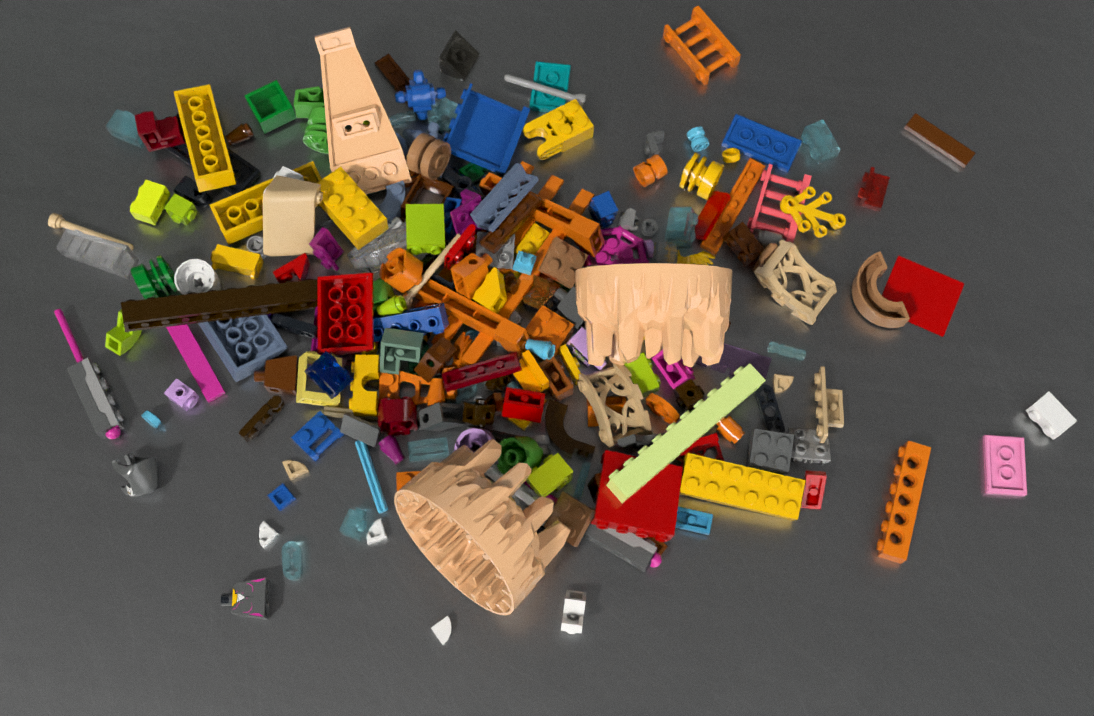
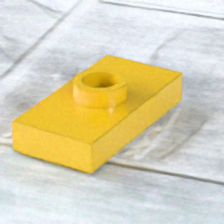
[559,344,581,385]

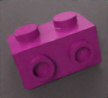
[309,227,344,271]

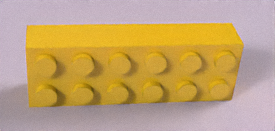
[173,84,236,192]
[210,161,322,245]
[680,453,806,521]

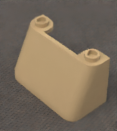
[263,175,323,257]

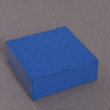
[267,483,296,512]

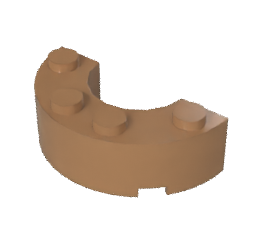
[852,251,910,328]

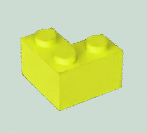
[527,453,573,497]

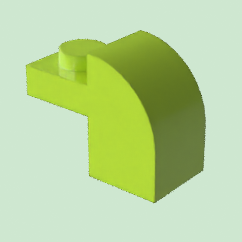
[105,309,142,356]

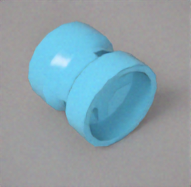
[686,126,710,152]

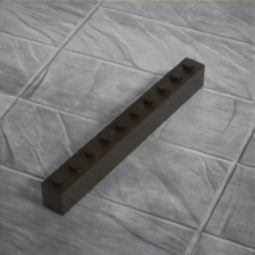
[121,279,318,332]

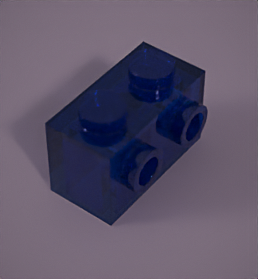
[304,351,353,400]

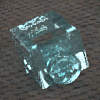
[339,508,367,541]

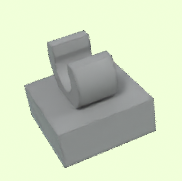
[617,208,640,231]

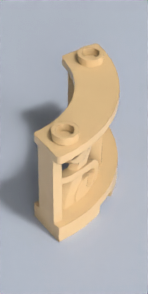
[755,239,837,325]
[578,363,652,447]

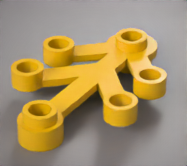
[780,186,846,238]

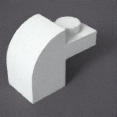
[561,590,587,634]

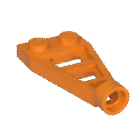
[378,371,457,405]

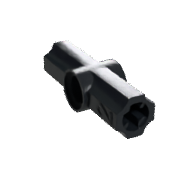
[442,167,486,200]

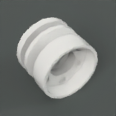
[174,259,221,295]

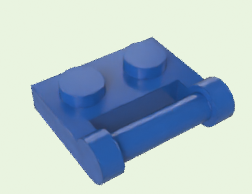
[291,411,344,462]

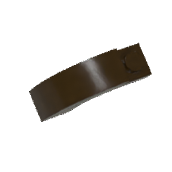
[545,400,596,459]

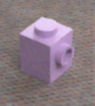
[164,378,199,412]

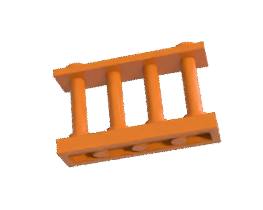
[663,5,741,85]

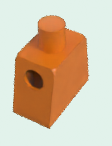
[451,253,493,300]

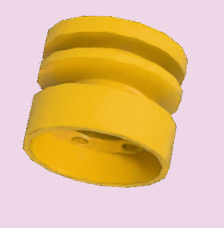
[679,152,724,200]

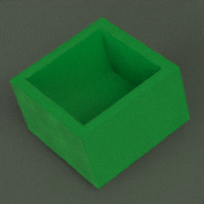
[244,80,297,134]

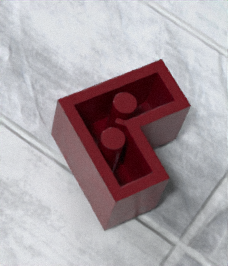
[134,111,185,152]

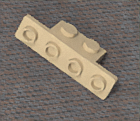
[814,366,844,443]

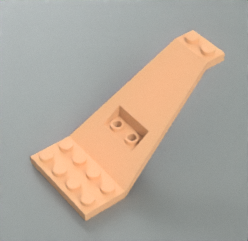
[314,27,412,194]

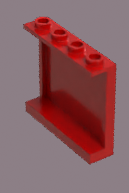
[591,450,683,542]

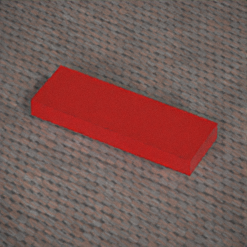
[688,191,731,241]

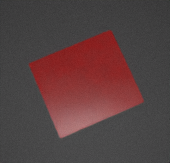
[881,256,964,337]

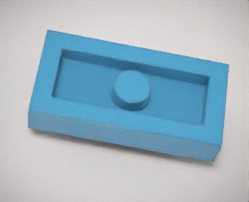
[675,507,713,535]

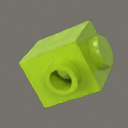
[164,193,197,226]

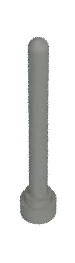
[504,74,587,108]

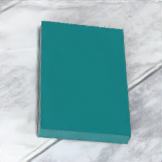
[529,61,571,112]

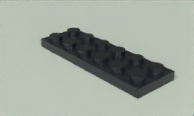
[165,113,261,196]

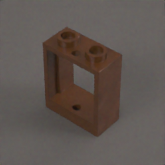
[401,174,454,218]

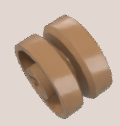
[406,133,451,180]

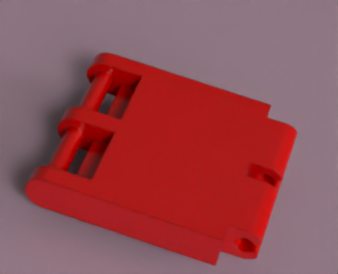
[444,224,476,270]

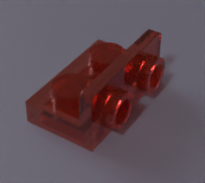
[857,167,890,212]

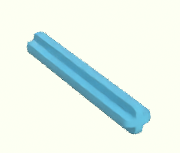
[355,440,388,513]

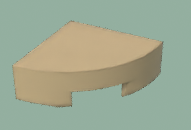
[773,374,794,394]
[282,460,309,480]

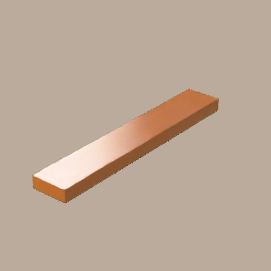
[700,158,766,255]

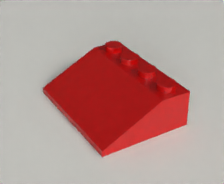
[317,273,374,355]

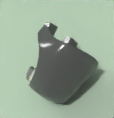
[112,453,158,497]

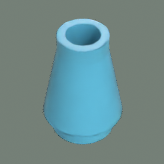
[525,339,555,360]

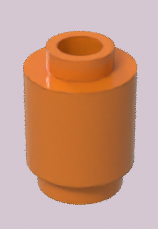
[716,415,745,444]

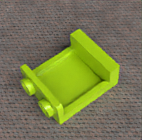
[406,204,445,255]

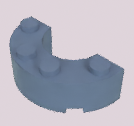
[377,180,407,224]

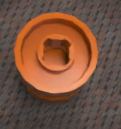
[633,154,668,187]

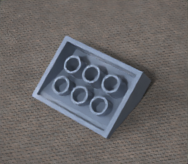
[198,315,288,382]

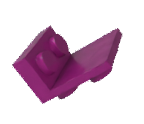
[450,189,484,235]

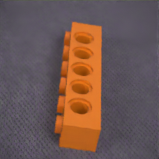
[876,441,931,564]

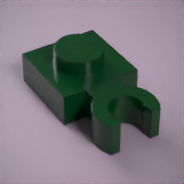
[459,162,490,184]

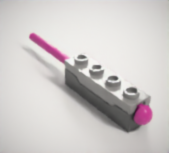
[54,309,124,439]
[523,480,662,572]

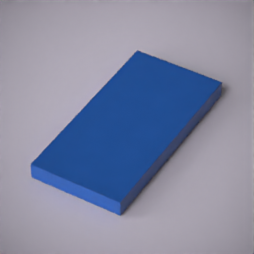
[721,114,802,173]

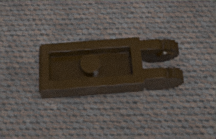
[239,395,285,443]

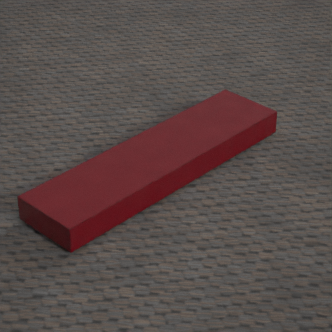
[442,352,522,392]

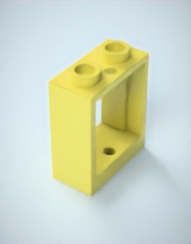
[296,351,342,406]

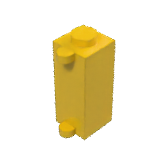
[211,244,264,280]

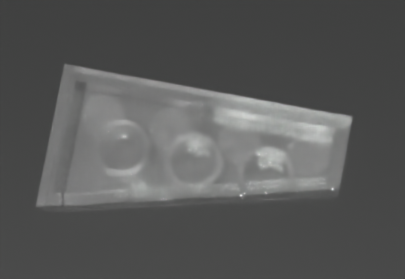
[347,222,417,274]
[56,229,139,279]

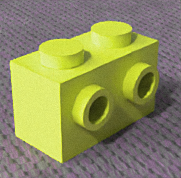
[130,179,171,225]

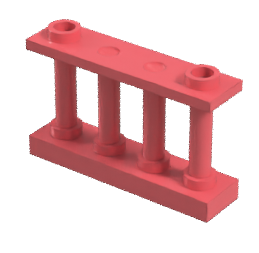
[747,164,812,242]

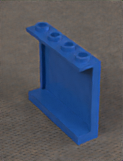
[443,83,530,176]

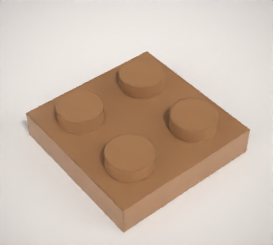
[538,237,588,289]
[544,491,595,547]

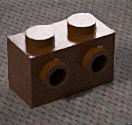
[722,221,764,266]

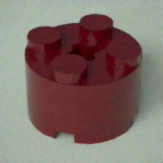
[377,396,418,437]

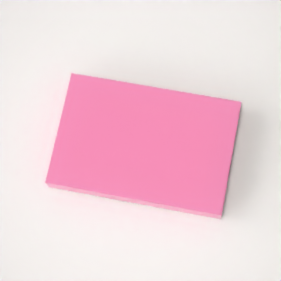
[983,435,1027,496]

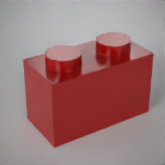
[502,387,545,423]

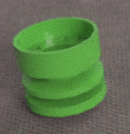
[303,107,347,154]

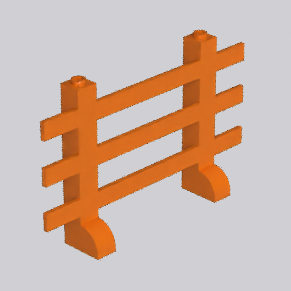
[408,161,604,365]

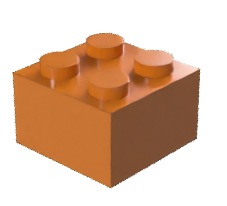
[525,305,574,358]

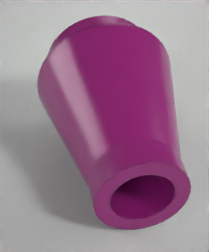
[378,435,405,465]

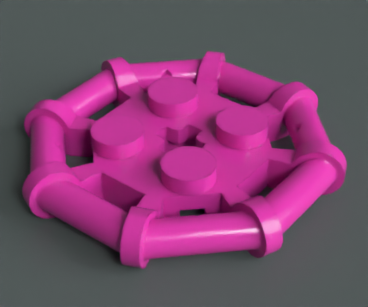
[580,225,649,267]

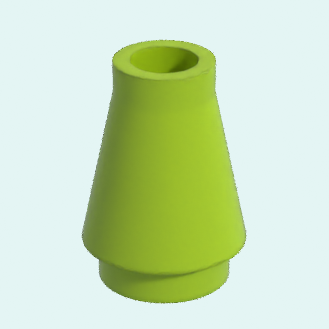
[377,295,407,316]

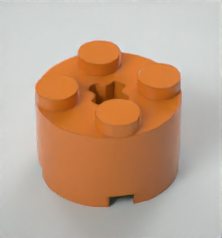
[379,248,423,293]

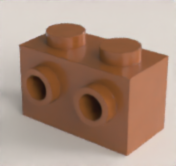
[538,356,574,402]

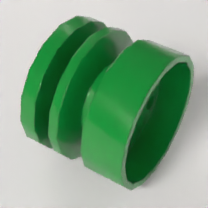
[130,255,178,299]

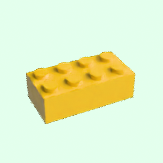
[316,167,388,250]

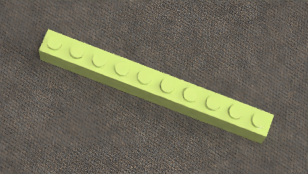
[606,364,766,504]

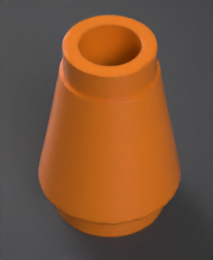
[426,378,445,407]

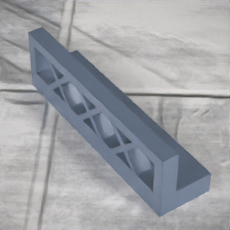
[470,163,539,232]

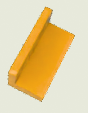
[513,349,549,392]

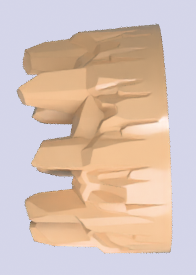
[575,263,732,367]
[394,439,571,616]

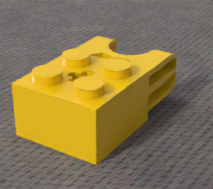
[522,99,594,160]

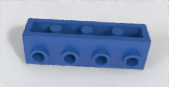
[374,303,449,344]

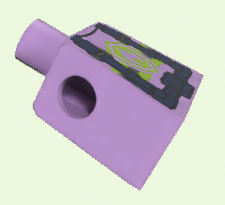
[567,327,608,371]

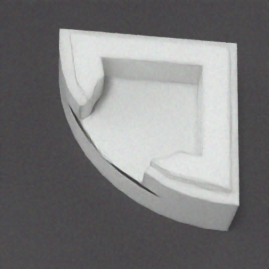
[367,518,387,545]
[259,521,279,550]
[431,616,452,645]

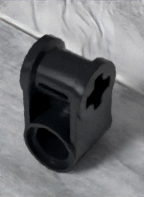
[173,176,211,208]

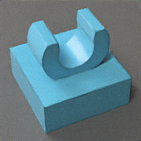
[512,251,537,275]

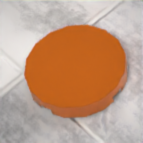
[646,393,680,424]

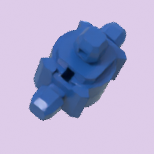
[395,70,446,120]

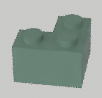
[380,328,424,375]

